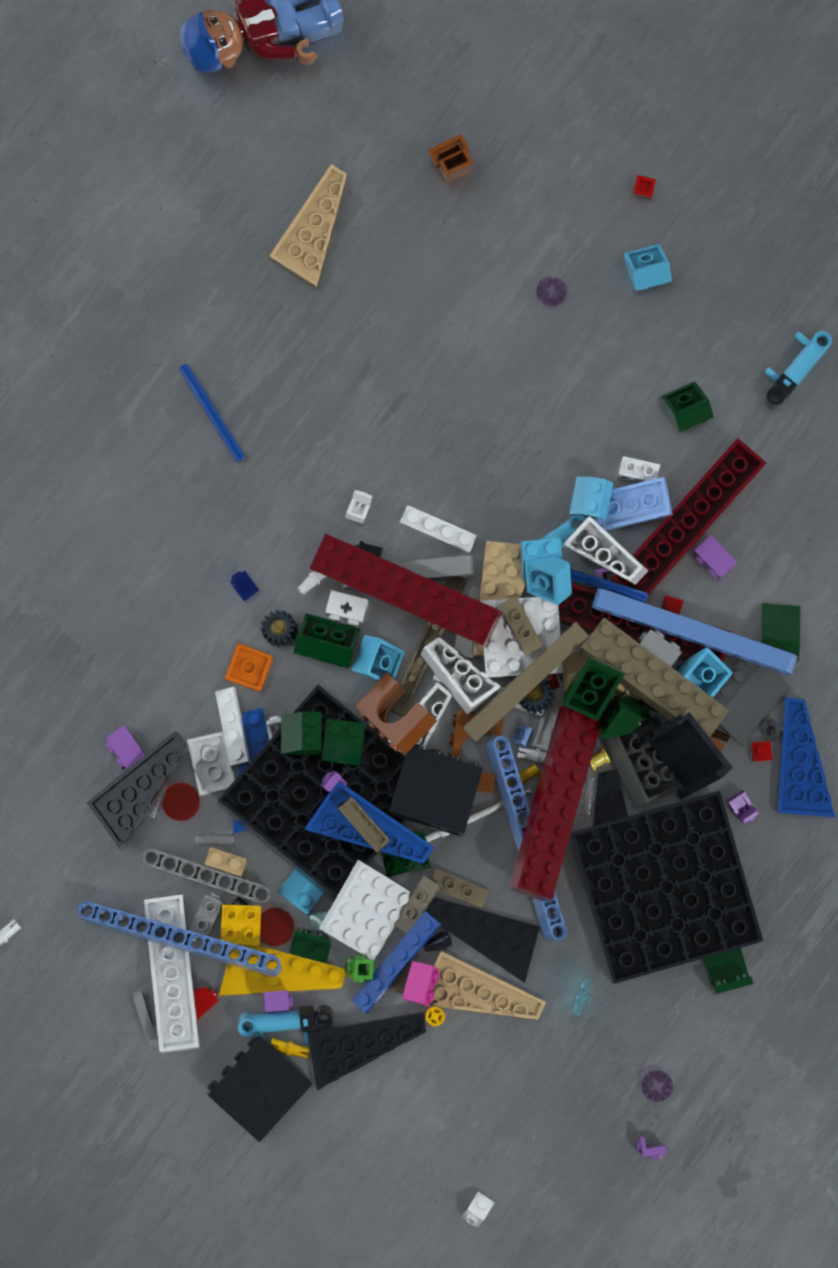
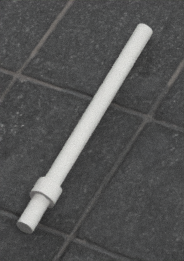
[424,787,533,842]

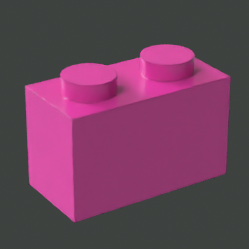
[402,961,440,1007]

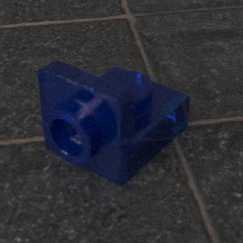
[230,571,260,602]

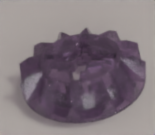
[536,276,567,306]
[641,1070,673,1102]

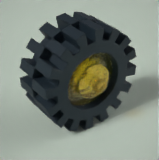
[261,610,298,647]
[520,679,554,714]

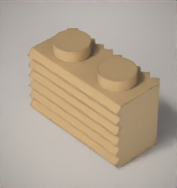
[204,847,248,878]

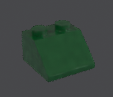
[661,382,714,432]
[600,690,642,739]
[281,712,321,755]
[321,719,365,766]

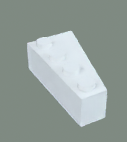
[563,516,649,585]
[421,637,501,715]
[387,682,452,756]

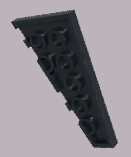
[87,731,188,849]
[593,769,628,826]
[426,897,540,983]
[308,1012,426,1091]

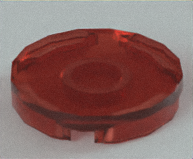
[161,782,200,821]
[260,907,294,947]

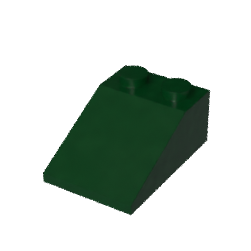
[759,603,800,663]
[563,657,625,721]

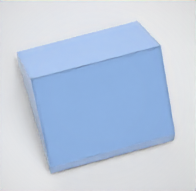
[511,725,534,748]

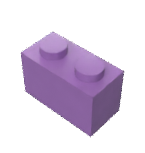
[693,535,737,580]
[105,725,145,770]
[264,990,294,1013]

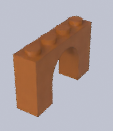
[355,673,437,755]
[447,710,504,794]

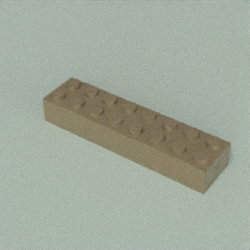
[578,618,730,737]

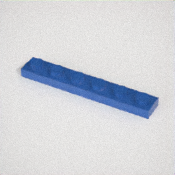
[351,911,441,1014]

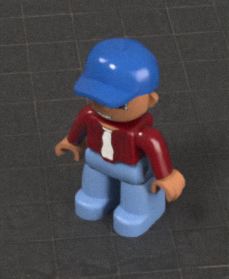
[180,0,344,74]

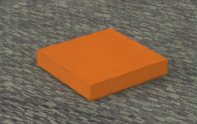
[224,643,274,692]

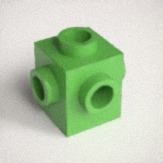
[345,954,374,983]

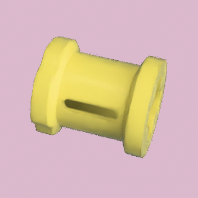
[590,747,611,771]

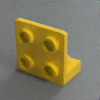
[221,905,261,945]

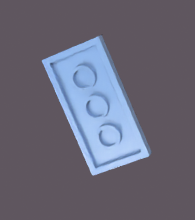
[596,477,673,531]

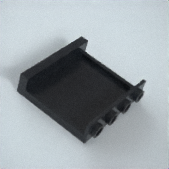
[638,712,733,799]
[388,744,483,837]
[206,1035,313,1143]

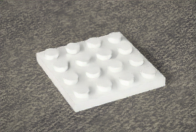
[480,597,563,678]
[319,860,412,961]

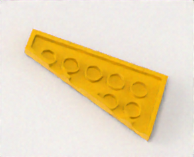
[219,944,346,996]

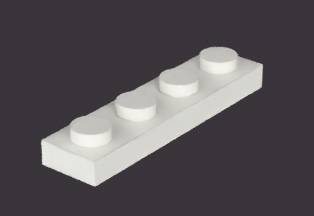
[400,505,477,554]
[215,687,250,767]

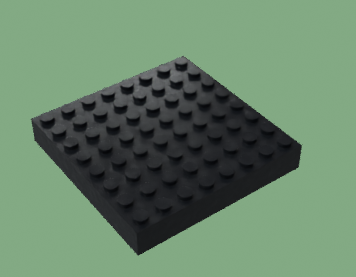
[217,685,407,902]
[570,791,763,984]

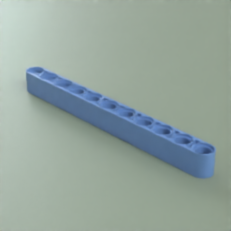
[591,588,798,675]
[486,736,567,941]
[77,901,282,977]

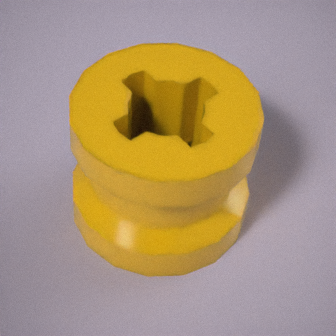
[425,1007,445,1026]

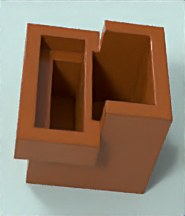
[428,134,473,184]

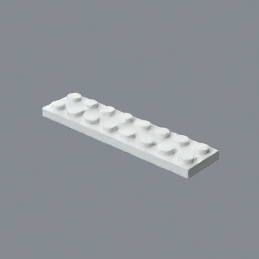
[144,894,200,1054]

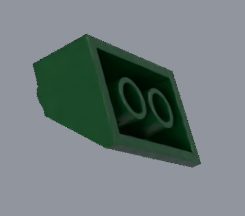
[293,613,361,669]

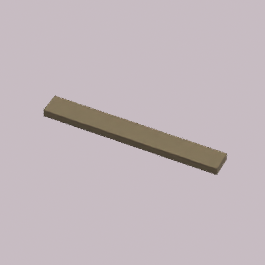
[389,577,468,717]
[463,622,589,742]

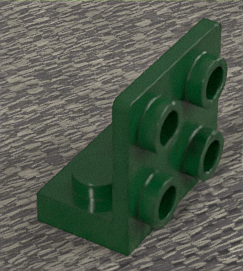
[382,830,431,877]
[289,928,332,964]
[703,948,753,995]

